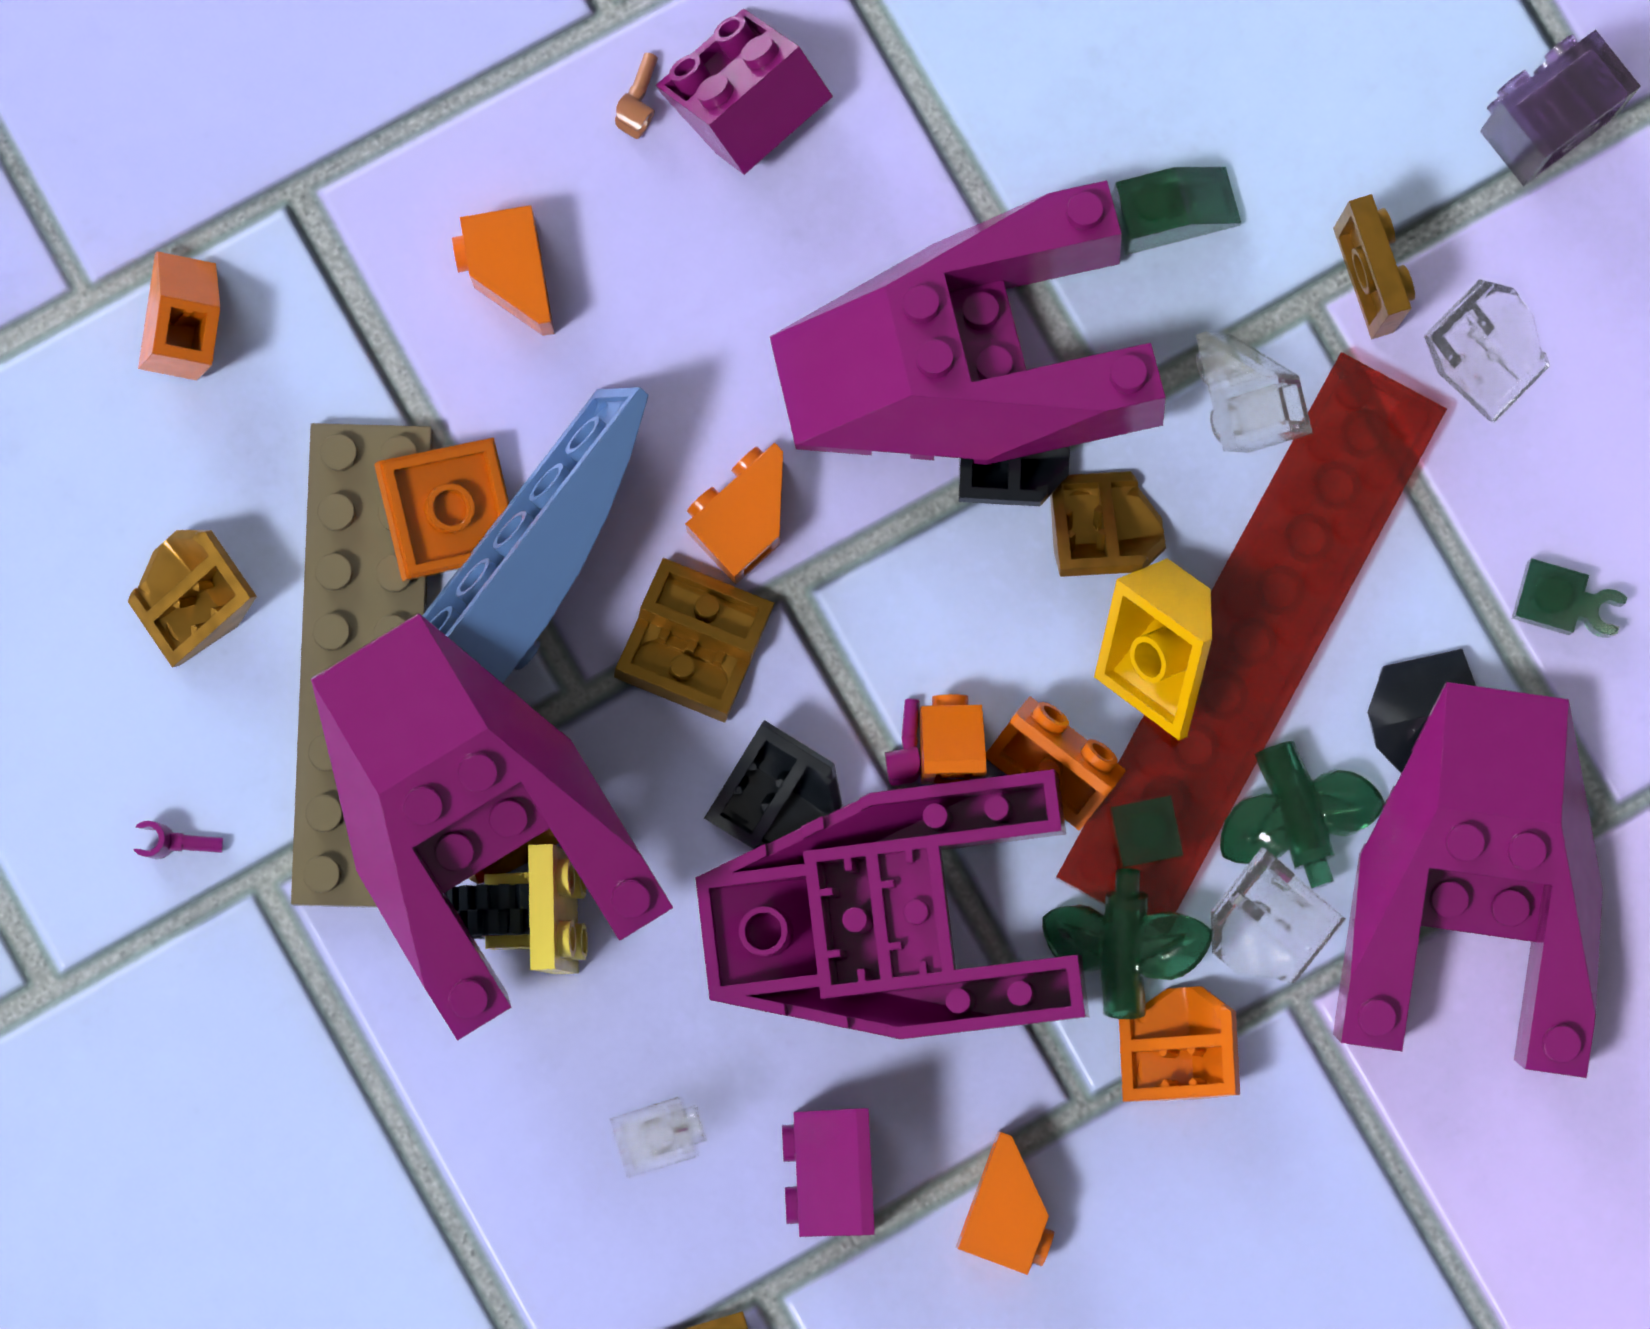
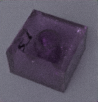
[1480,29,1641,187]

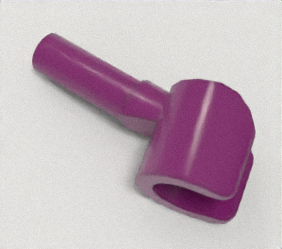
[884,699,920,786]
[134,820,223,859]

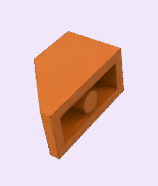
[452,205,555,336]
[919,694,987,784]
[956,1132,1055,1275]

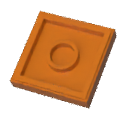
[374,437,509,582]

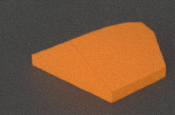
[1119,986,1240,1102]

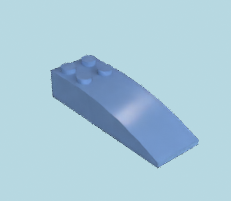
[423,387,649,683]

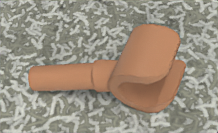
[615,53,658,139]

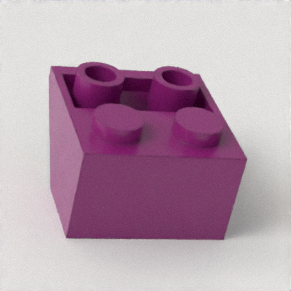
[655,8,833,175]

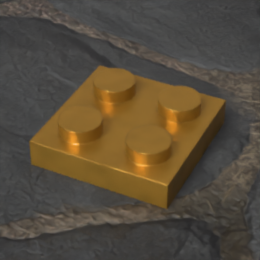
[1333,194,1415,340]

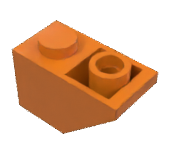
[138,251,220,381]
[685,443,783,585]

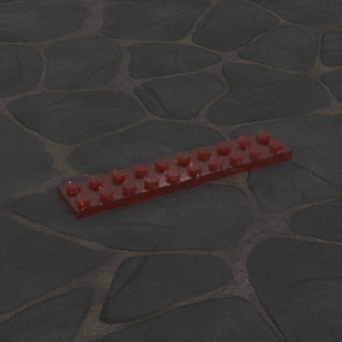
[1055,352,1447,937]

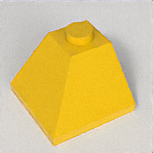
[1094,558,1212,740]

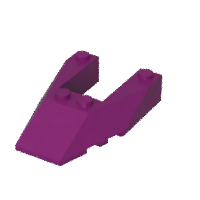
[770,180,1166,465]
[311,613,673,1041]
[1333,682,1603,1078]
[695,769,1090,1039]

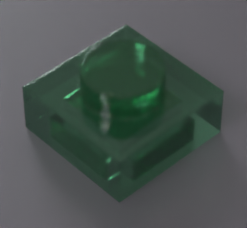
[1109,795,1183,869]

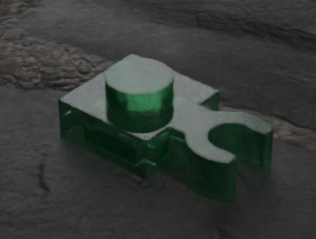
[1511,558,1627,638]

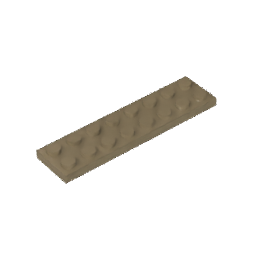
[291,423,433,908]

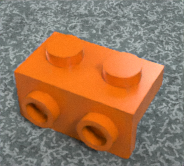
[986,696,1126,831]

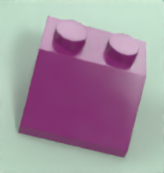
[782,1108,875,1237]

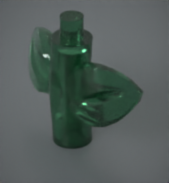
[1220,741,1385,889]
[1042,868,1213,1019]

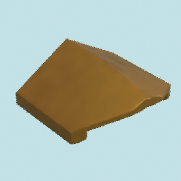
[1050,471,1166,577]
[128,530,257,668]

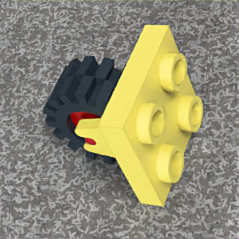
[445,844,588,974]

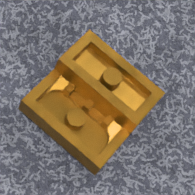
[614,557,774,723]

